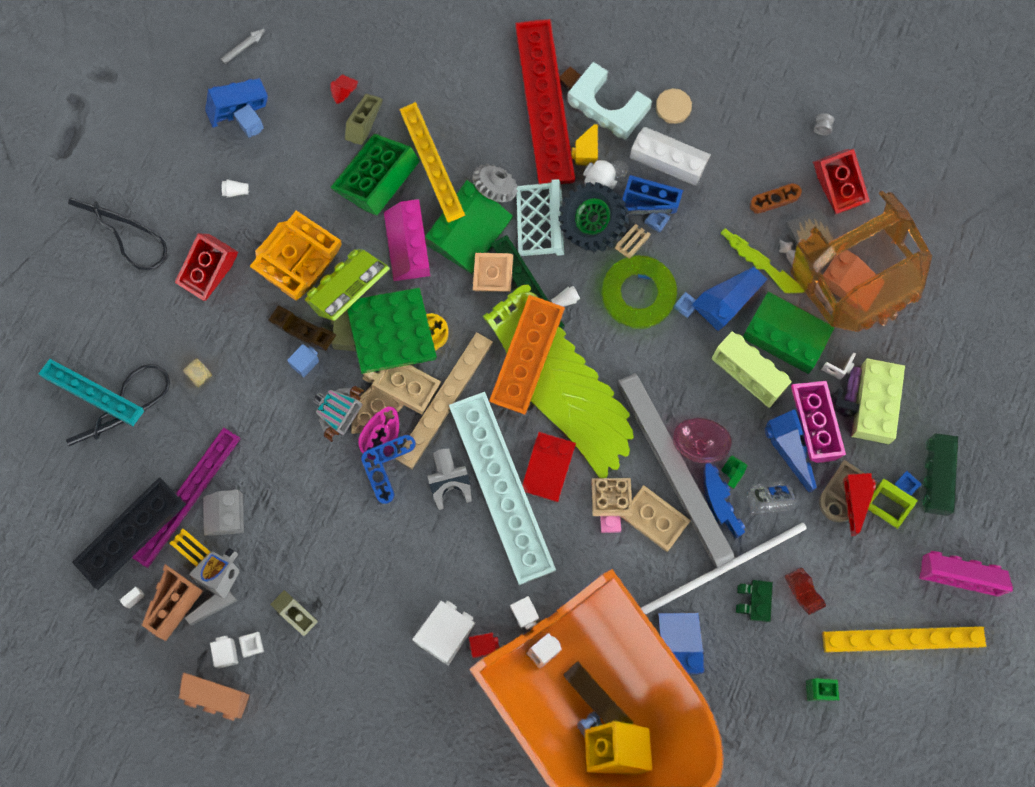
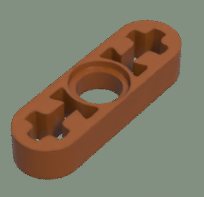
[750,184,802,214]

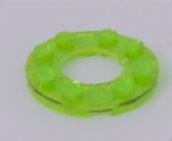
[602,255,677,329]

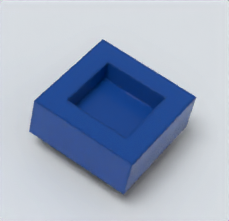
[893,471,922,496]

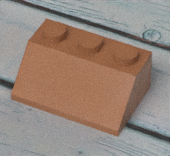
[179,673,250,721]

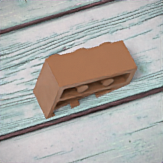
[142,564,203,641]

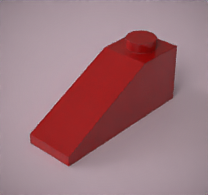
[843,473,876,536]

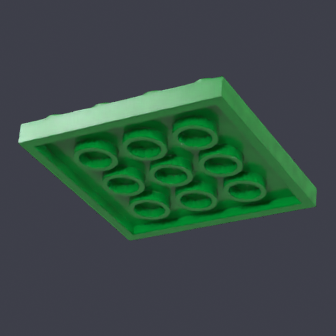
[347,288,437,374]

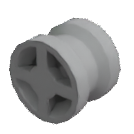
[814,114,834,135]

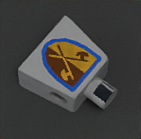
[189,548,239,599]

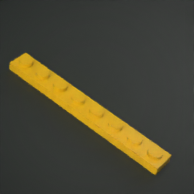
[399,102,465,223]
[822,626,986,653]

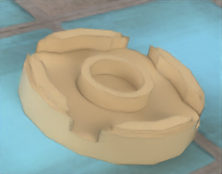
[656,89,692,124]

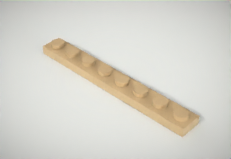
[395,332,493,470]

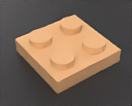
[473,253,513,292]

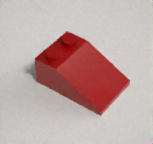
[813,149,870,214]
[175,233,239,301]
[522,432,576,503]

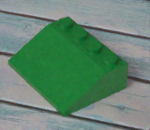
[330,134,420,216]
[425,180,513,274]
[743,292,835,375]

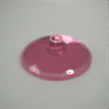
[673,418,732,463]

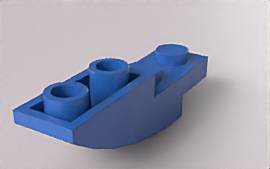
[703,461,745,539]

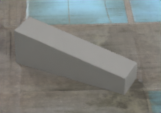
[185,590,238,625]

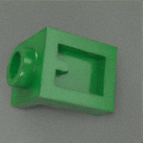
[721,455,748,489]

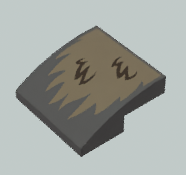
[786,210,836,257]

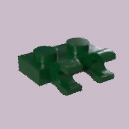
[736,580,773,623]

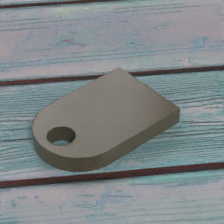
[819,460,877,522]

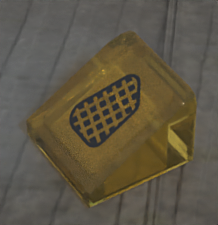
[183,358,212,387]

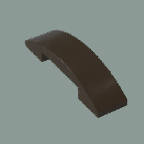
[268,305,336,351]
[563,661,634,725]

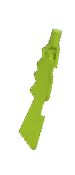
[721,228,805,294]

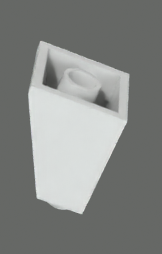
[413,601,475,666]

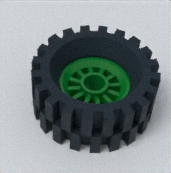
[558,182,629,252]

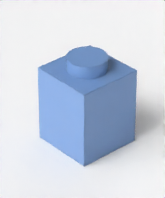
[234,104,264,138]
[287,344,319,378]

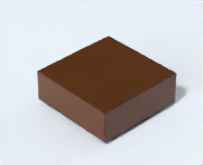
[559,66,582,90]

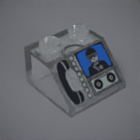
[746,482,797,515]

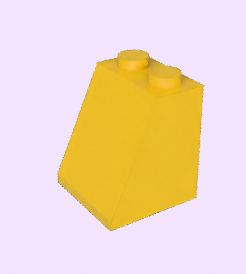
[585,721,652,775]

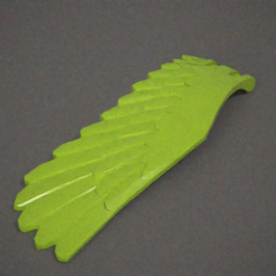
[483,285,634,478]

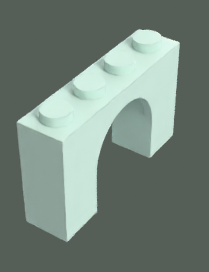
[567,62,652,140]

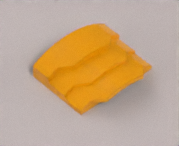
[250,211,342,301]

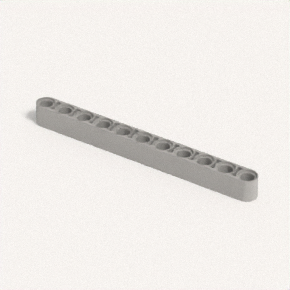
[618,373,734,568]

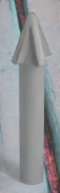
[221,29,264,64]

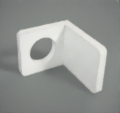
[821,352,856,380]

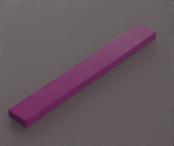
[132,427,240,568]

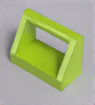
[868,479,918,529]

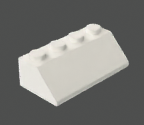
[630,127,711,186]

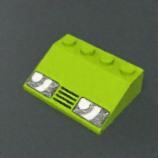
[304,249,390,321]

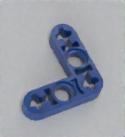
[361,435,416,504]

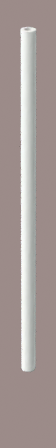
[641,522,807,615]

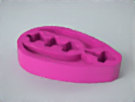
[358,407,400,460]

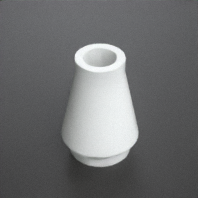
[222,179,248,198]
[551,286,580,307]

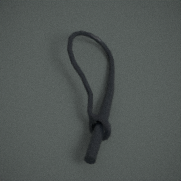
[68,197,167,270]
[66,364,170,447]

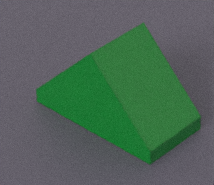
[806,678,839,701]

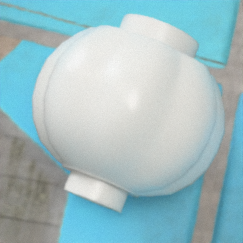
[583,160,617,190]

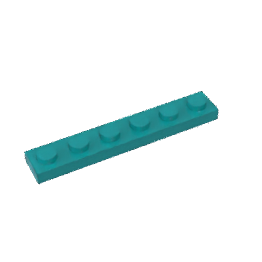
[38,359,144,426]

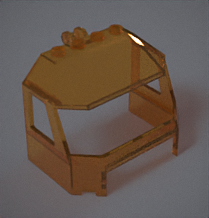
[791,191,933,332]

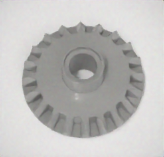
[472,164,518,202]

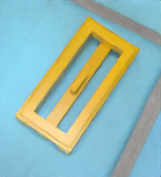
[170,529,211,567]

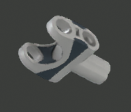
[427,449,472,510]

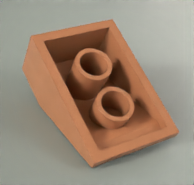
[819,247,885,313]

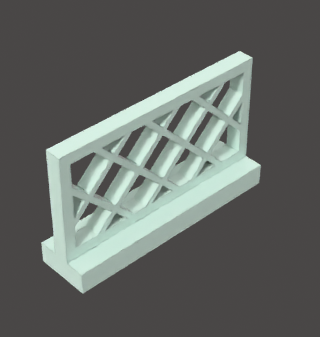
[517,179,564,256]

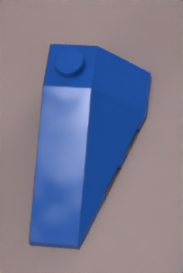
[691,267,767,331]
[765,410,817,493]

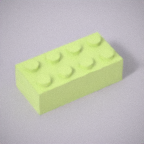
[712,331,792,408]
[851,358,905,444]

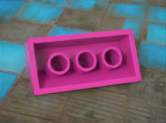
[384,199,430,281]
[791,381,846,463]
[920,551,1013,597]

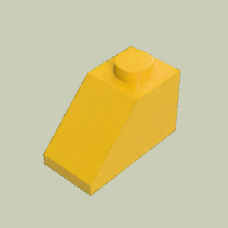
[572,124,598,165]

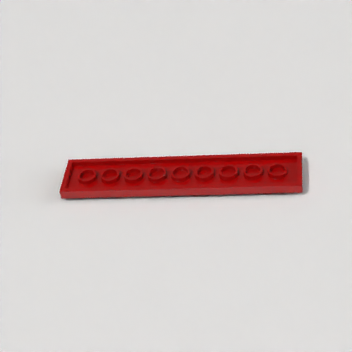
[515,19,575,184]

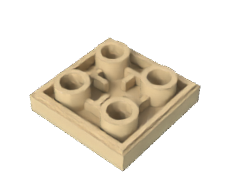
[591,478,633,516]

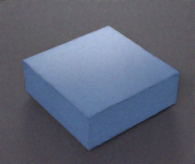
[645,213,670,233]
[673,292,696,318]

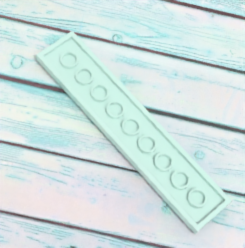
[449,392,556,585]

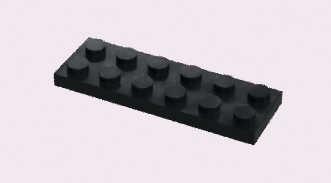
[72,477,186,590]

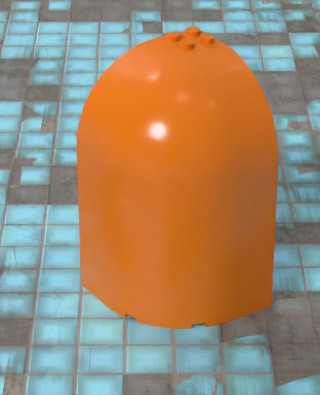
[470,569,723,787]

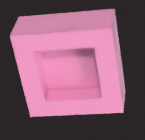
[600,516,621,533]

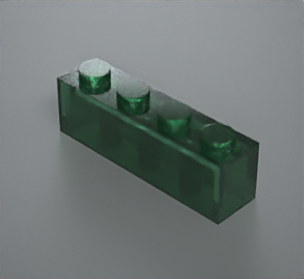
[923,433,958,516]

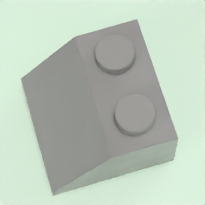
[203,490,244,536]

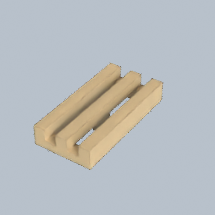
[615,224,650,259]

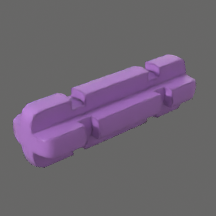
[845,367,862,403]

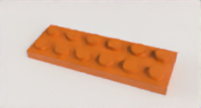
[489,295,565,415]

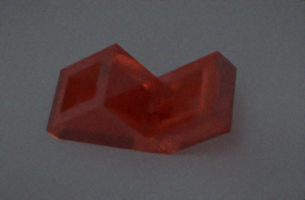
[785,568,826,615]

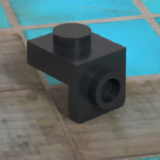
[831,388,860,417]

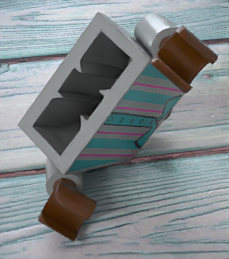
[313,386,364,442]

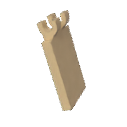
[363,365,441,415]

